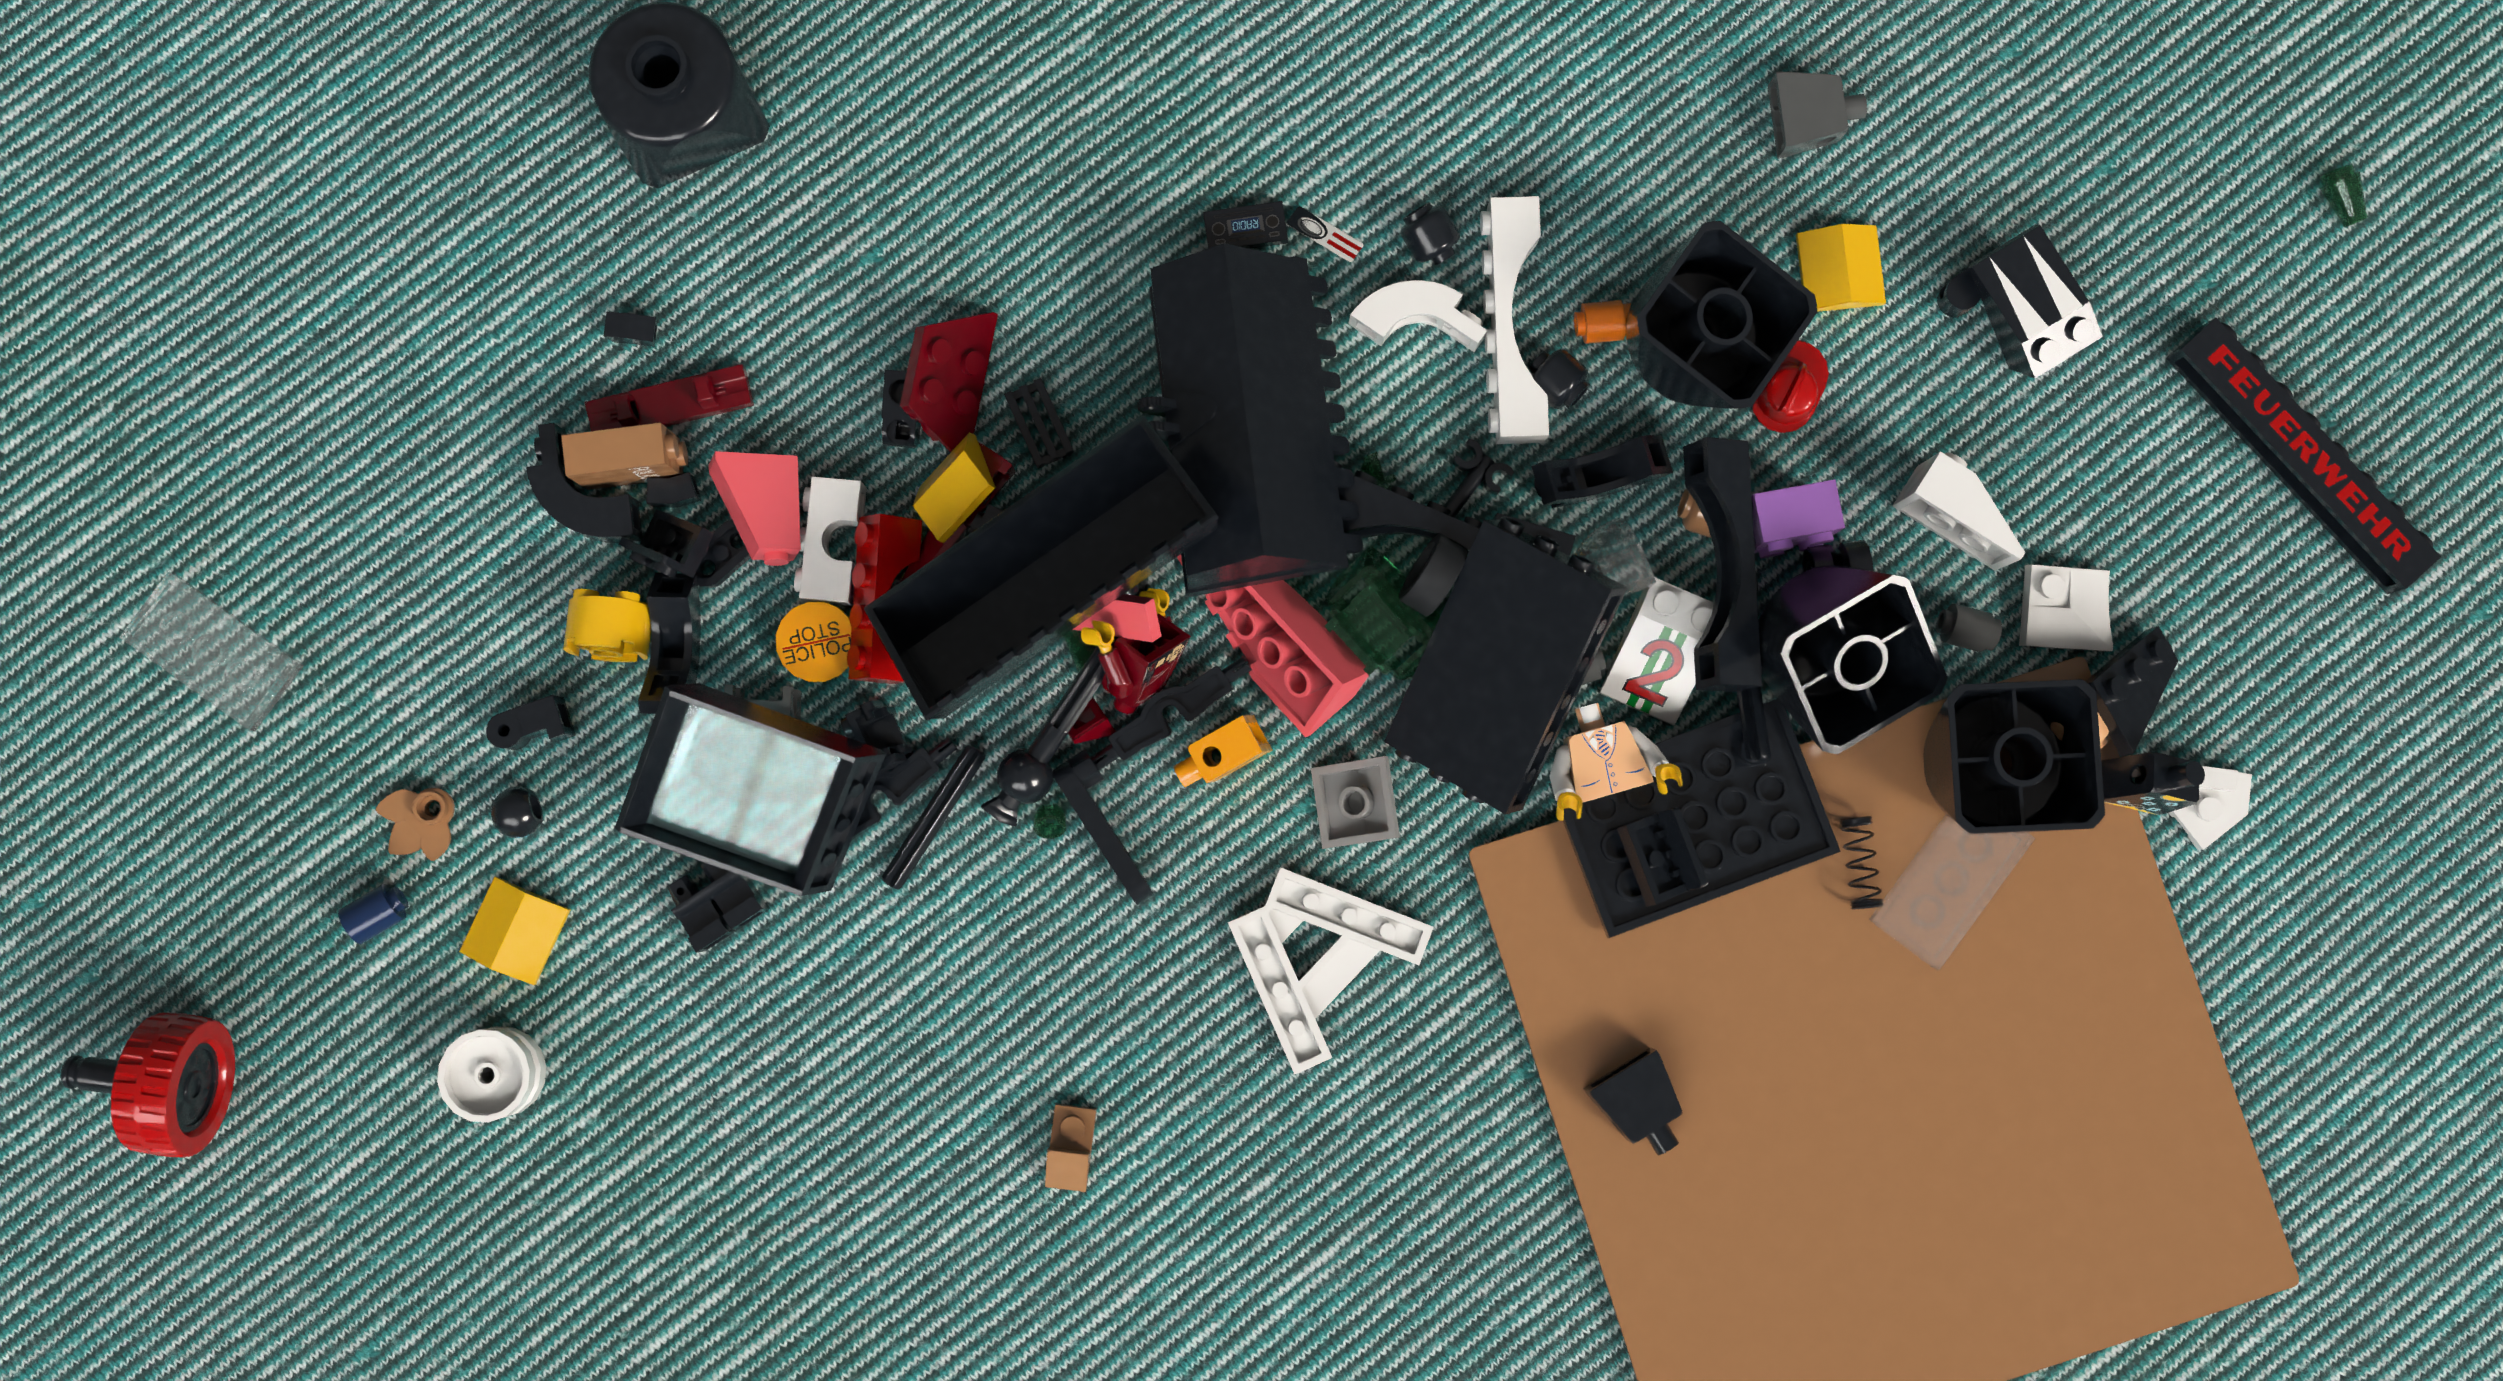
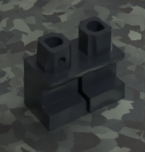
[668,862,770,953]

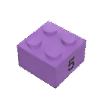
[1751,479,1845,559]

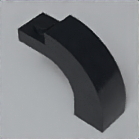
[526,423,643,543]
[1531,434,1673,508]
[638,572,701,714]

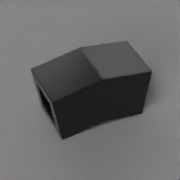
[603,312,658,347]
[646,472,701,508]

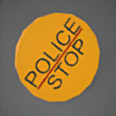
[776,602,852,682]

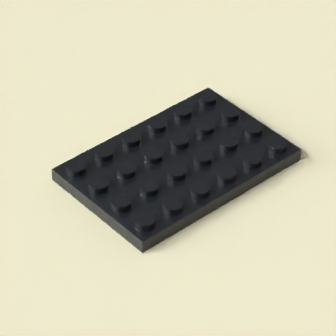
[1548,698,1841,938]

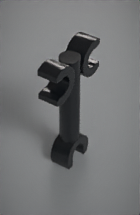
[1444,439,1514,518]

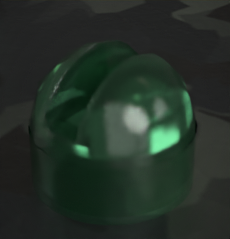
[1033,803,1066,839]

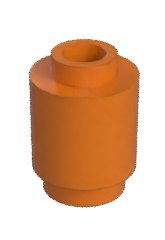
[1574,300,1631,344]

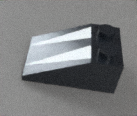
[1968,224,2103,378]

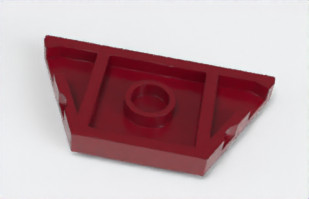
[900,312,998,453]

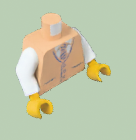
[1550,703,1683,821]

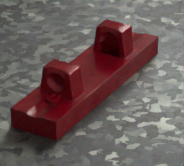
[585,364,754,431]

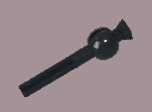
[981,640,1115,827]

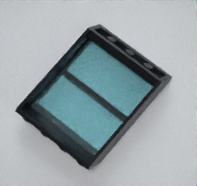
[615,683,886,896]

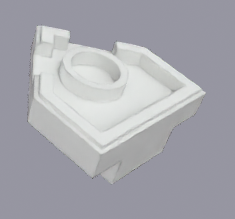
[2169,766,2252,850]

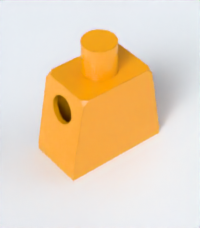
[1173,715,1273,787]

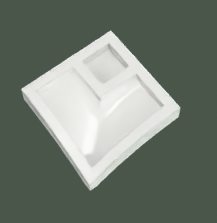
[2019,565,2113,651]

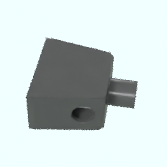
[1768,72,1867,159]

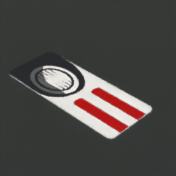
[1286,206,1364,262]

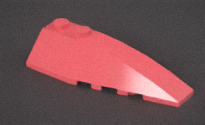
[1177,554,1373,738]

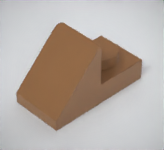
[1045,1103,1097,1192]

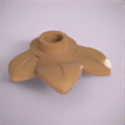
[376,788,455,861]

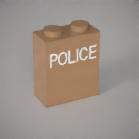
[561,423,688,490]

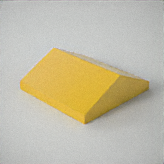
[1796,224,1886,312]
[913,432,995,543]
[459,876,571,985]

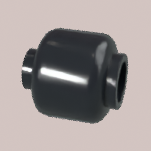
[1400,202,1460,265]
[1529,349,1590,409]

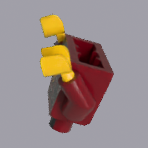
[1081,588,1191,714]

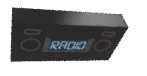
[1203,201,1288,249]

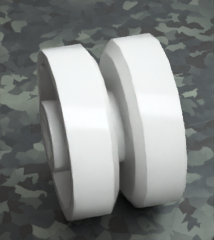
[437,1027,546,1122]

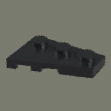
[2085,626,2179,756]

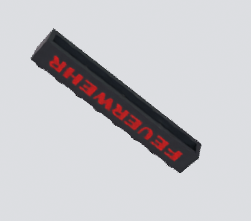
[2166,318,2441,594]

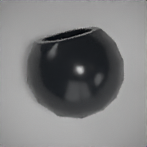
[490,786,543,838]

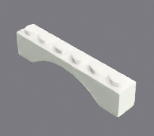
[1480,196,1549,444]

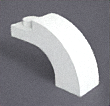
[1349,280,1487,352]

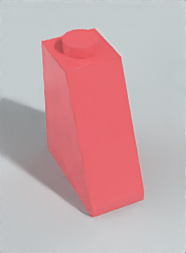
[709,451,801,566]

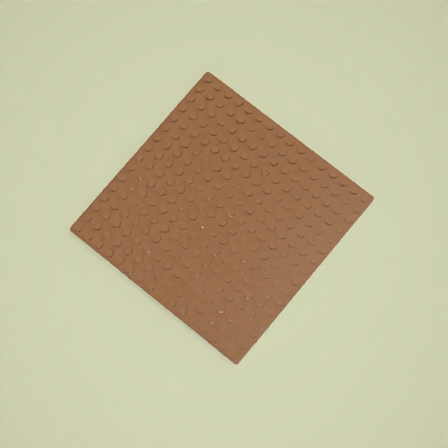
[1468,657,2299,1381]

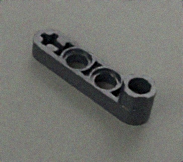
[1053,749,1154,905]

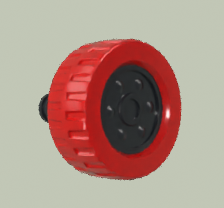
[60,1012,235,1158]

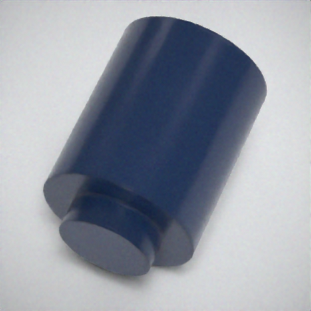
[338,884,409,945]

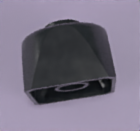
[588,2,770,189]
[1626,221,1818,409]
[1759,565,1948,754]
[1923,679,2105,835]

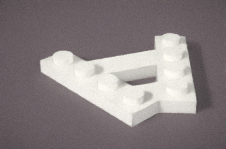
[1228,867,1434,1075]

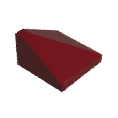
[1068,696,1116,744]

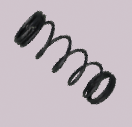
[1839,816,1884,910]

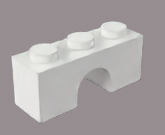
[794,477,867,607]

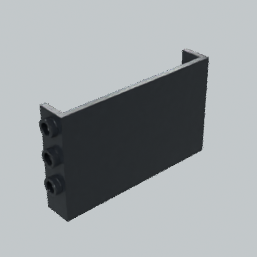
[1384,516,1627,815]

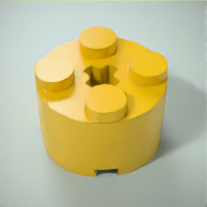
[563,589,651,662]

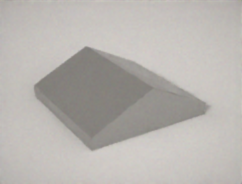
[1311,756,1400,849]

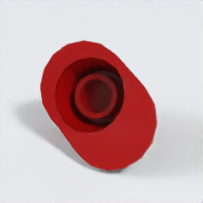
[1752,341,1829,433]

